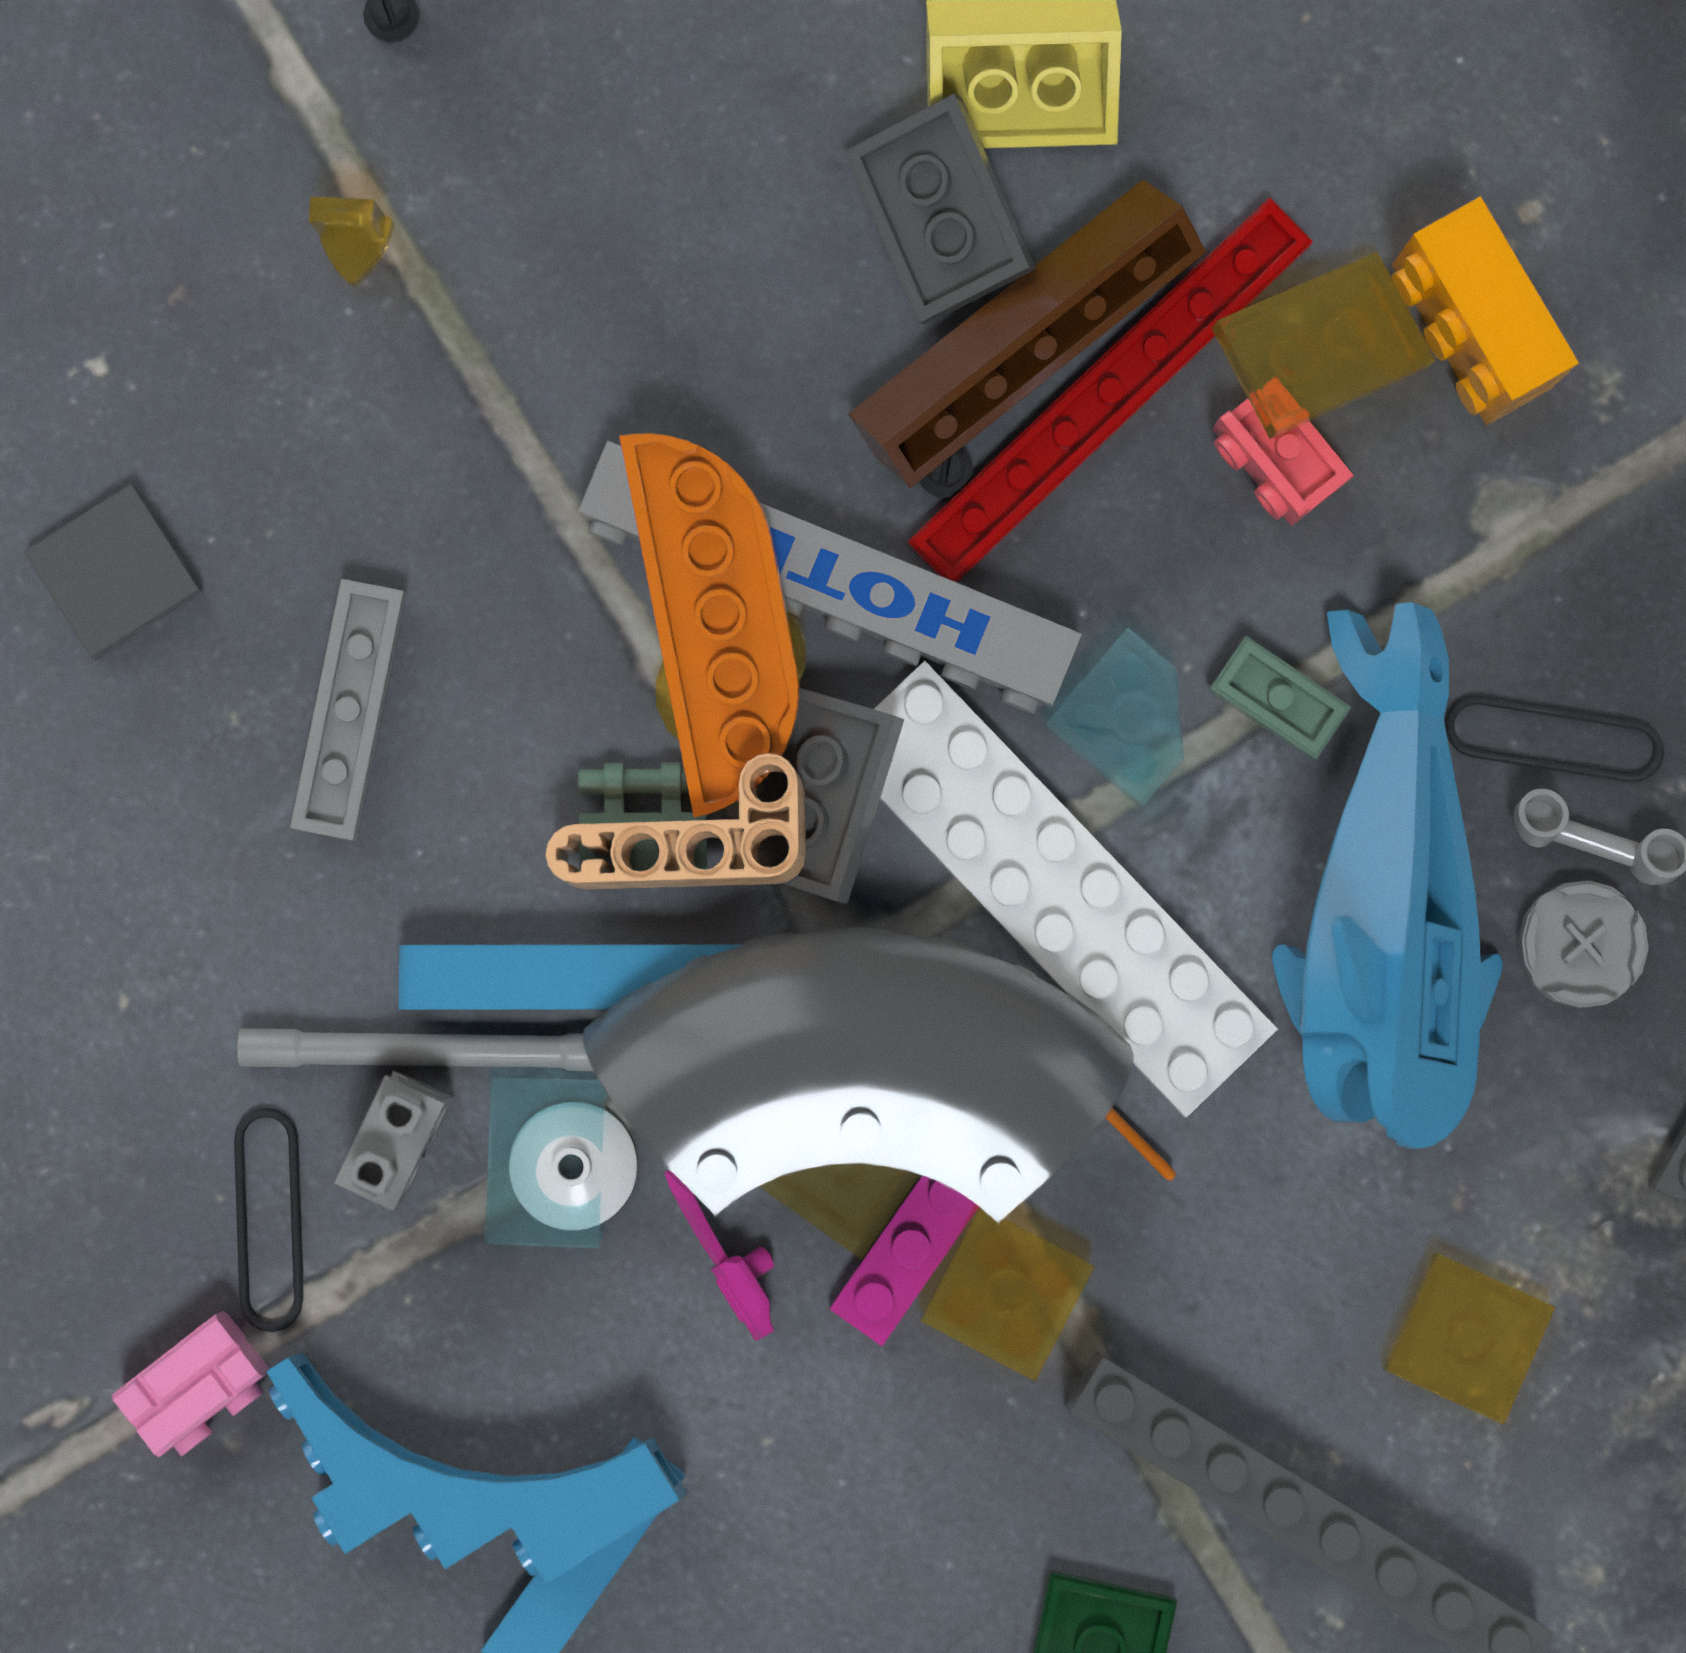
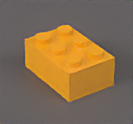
[1392,196,1579,426]

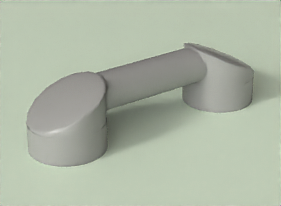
[1514,789,1686,885]

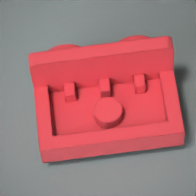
[1212,378,1354,527]

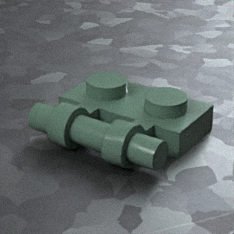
[578,762,708,873]

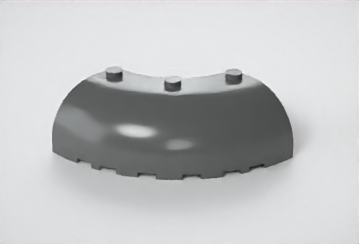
[583,927,1134,1222]

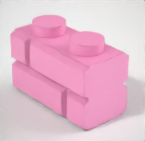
[111,1311,269,1458]

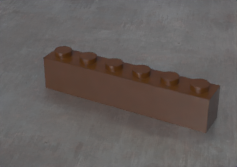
[848,179,1206,488]

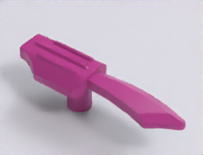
[664,1169,774,1341]

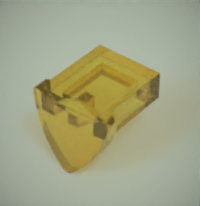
[308,196,394,286]

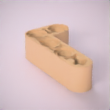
[546,753,806,890]

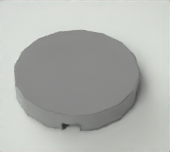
[1517,881,1649,1008]

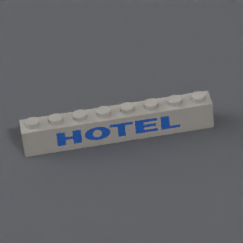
[578,441,1082,714]

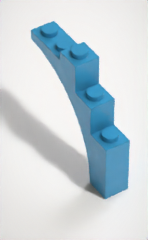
[266,1353,687,1584]

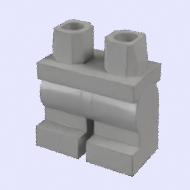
[334,1070,454,1211]

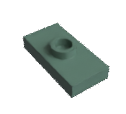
[1208,636,1352,761]

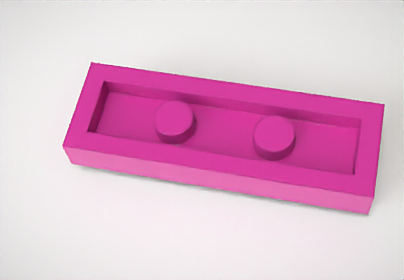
[829,1175,979,1346]

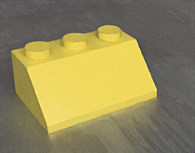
[926,0,1122,148]

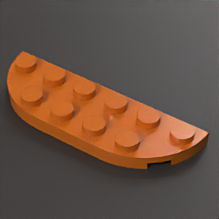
[619,434,800,818]

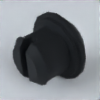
[363,0,419,43]
[919,448,973,498]

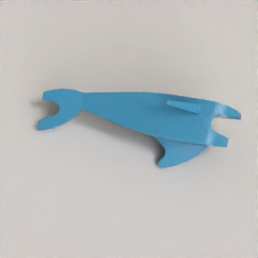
[1272,602,1503,1149]

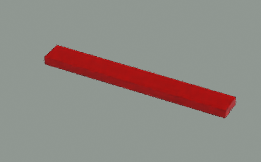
[907,197,1313,583]

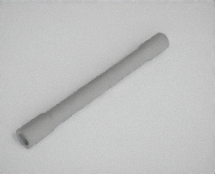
[237,1028,594,1072]

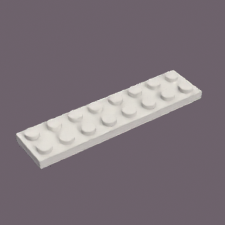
[874,661,1278,1118]

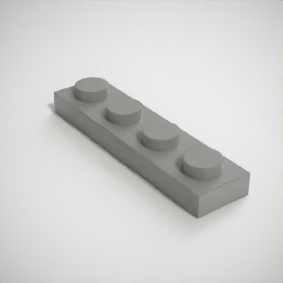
[290,579,407,842]

